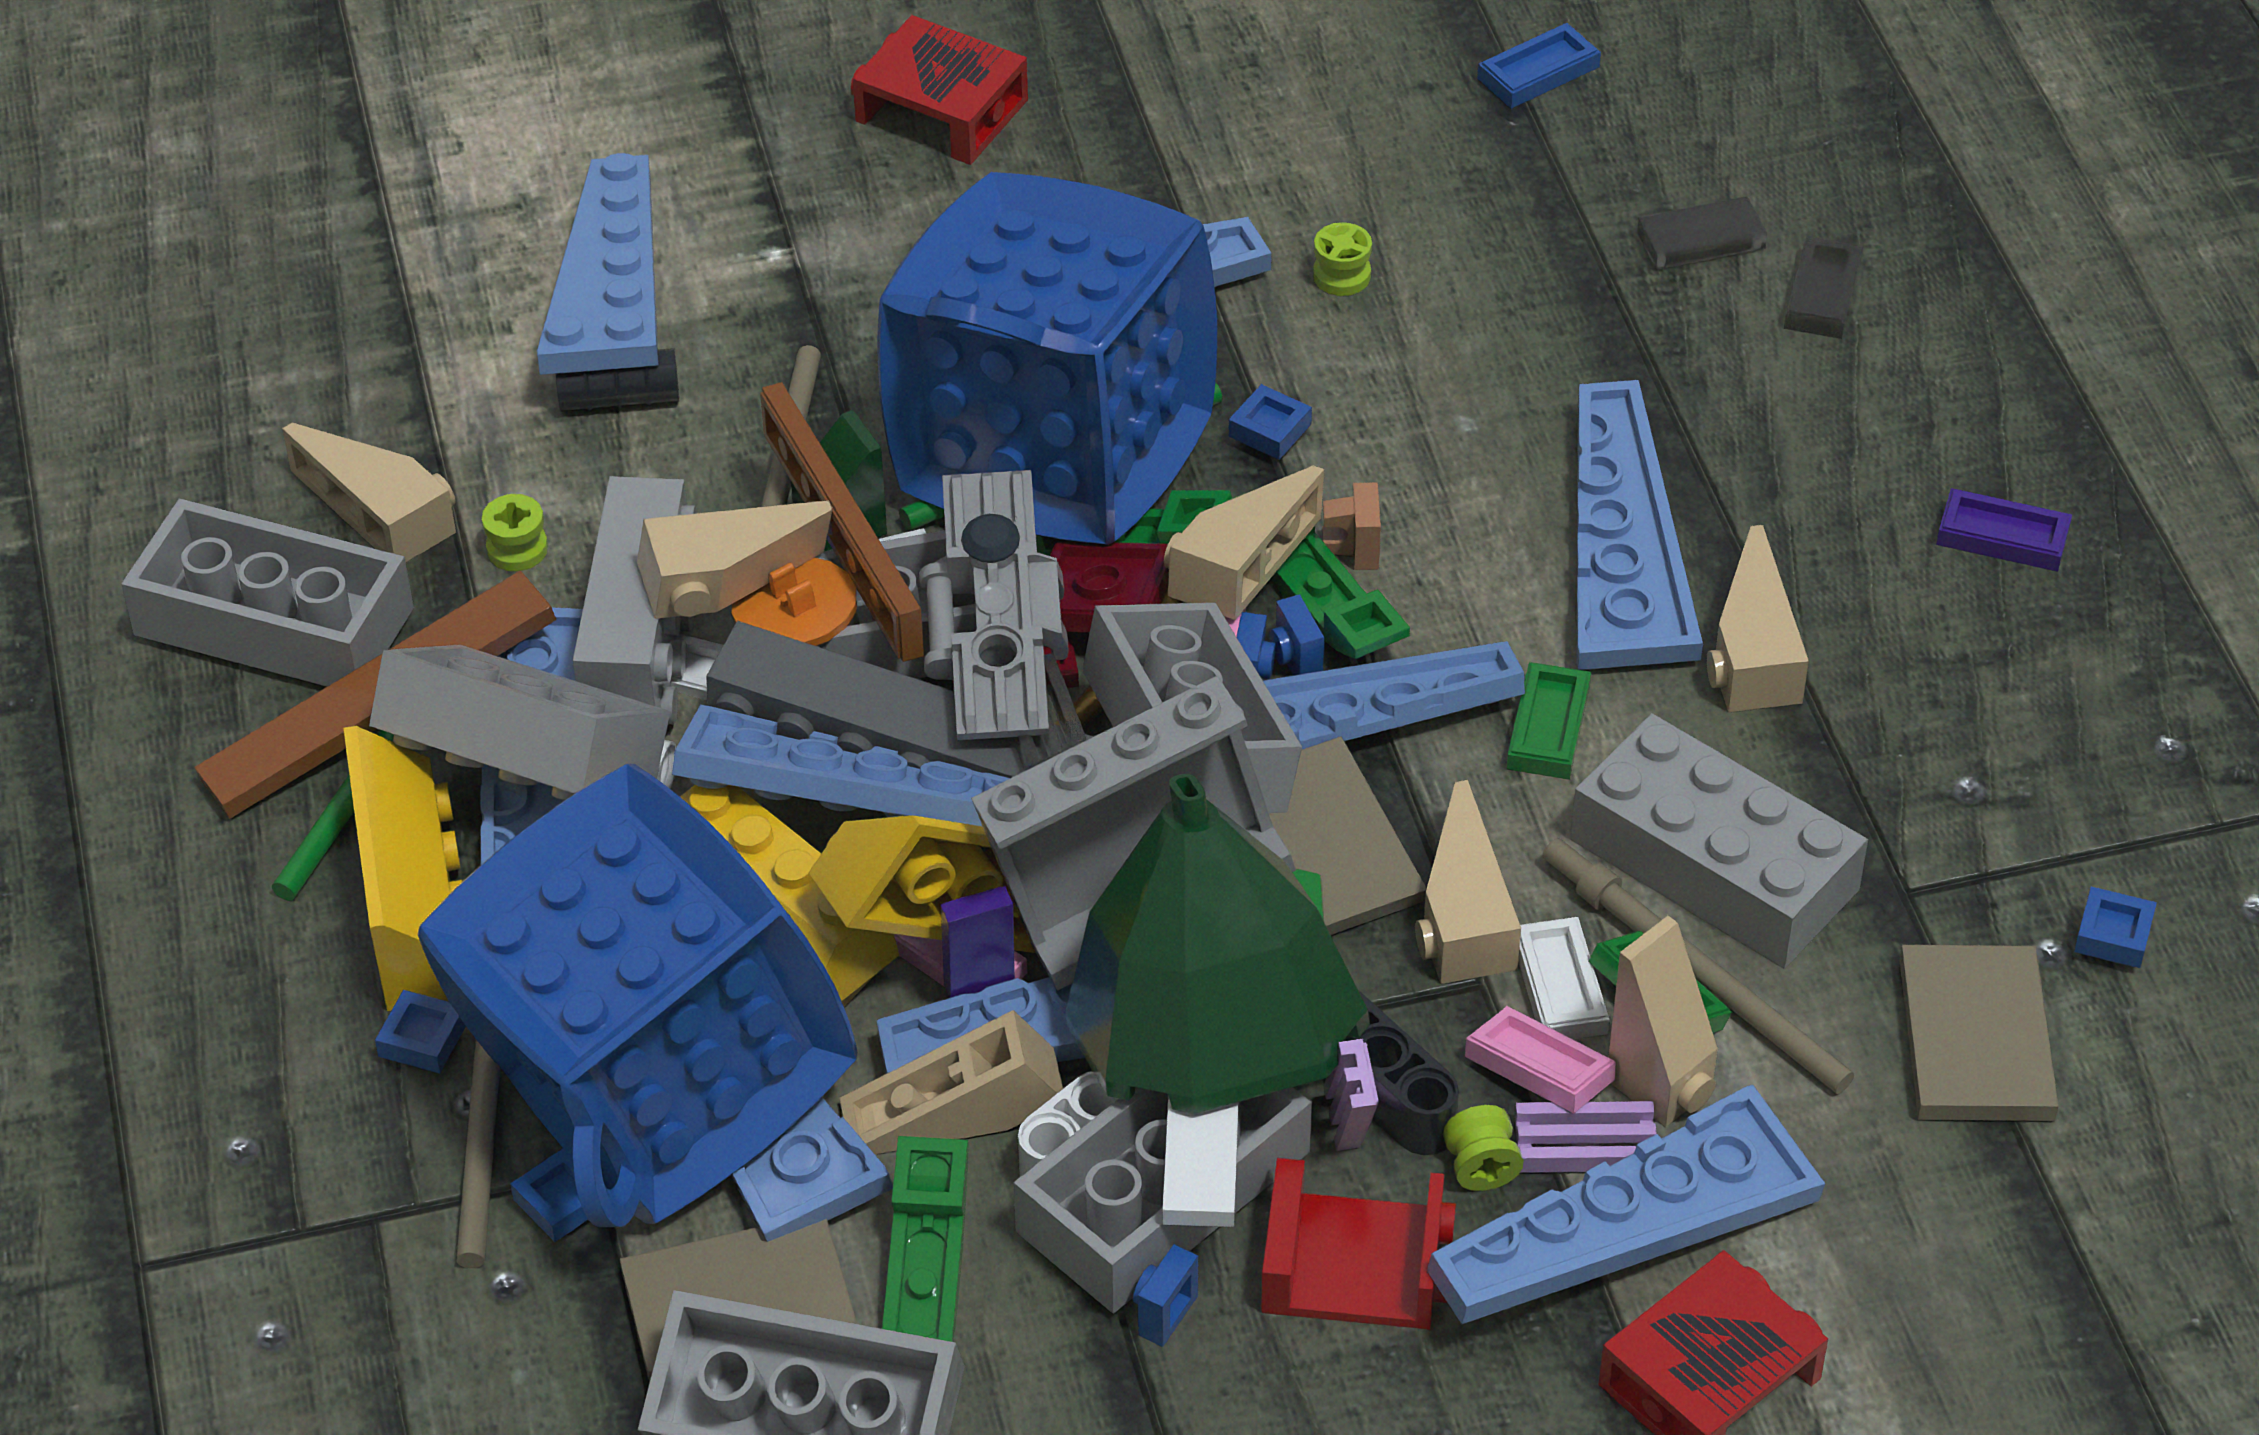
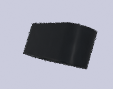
[1343,990,1459,1155]

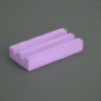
[1323,1039,1379,1151]
[1515,1101,1656,1173]

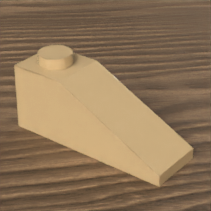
[282,423,456,562]
[1164,465,1324,620]
[637,500,832,619]
[1707,525,1809,712]
[1415,780,1521,984]
[1608,915,1718,1127]
[840,1010,1063,1155]

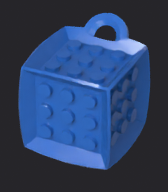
[877,172,1217,545]
[418,764,858,1227]

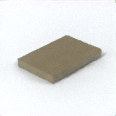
[1269,736,1427,935]
[1899,945,2059,1121]
[620,1219,857,1384]

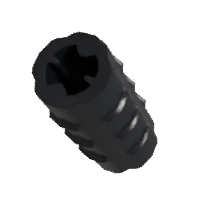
[556,348,680,412]

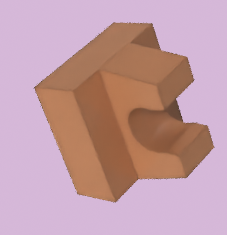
[1322,482,1381,570]

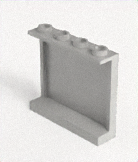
[971,675,1296,991]

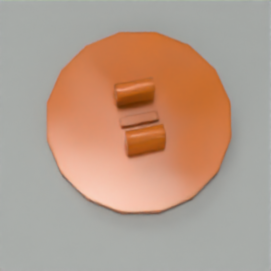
[731,558,857,646]

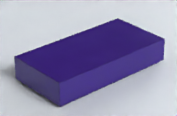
[1936,488,2072,572]
[941,886,1015,998]

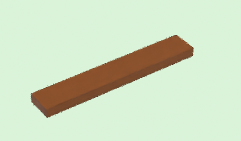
[760,382,924,662]
[194,570,556,819]

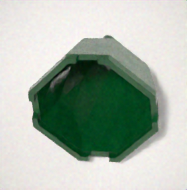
[1066,774,1370,1114]

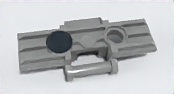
[919,470,1068,740]

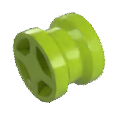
[1313,222,1372,296]
[481,494,548,571]
[1443,1105,1524,1191]

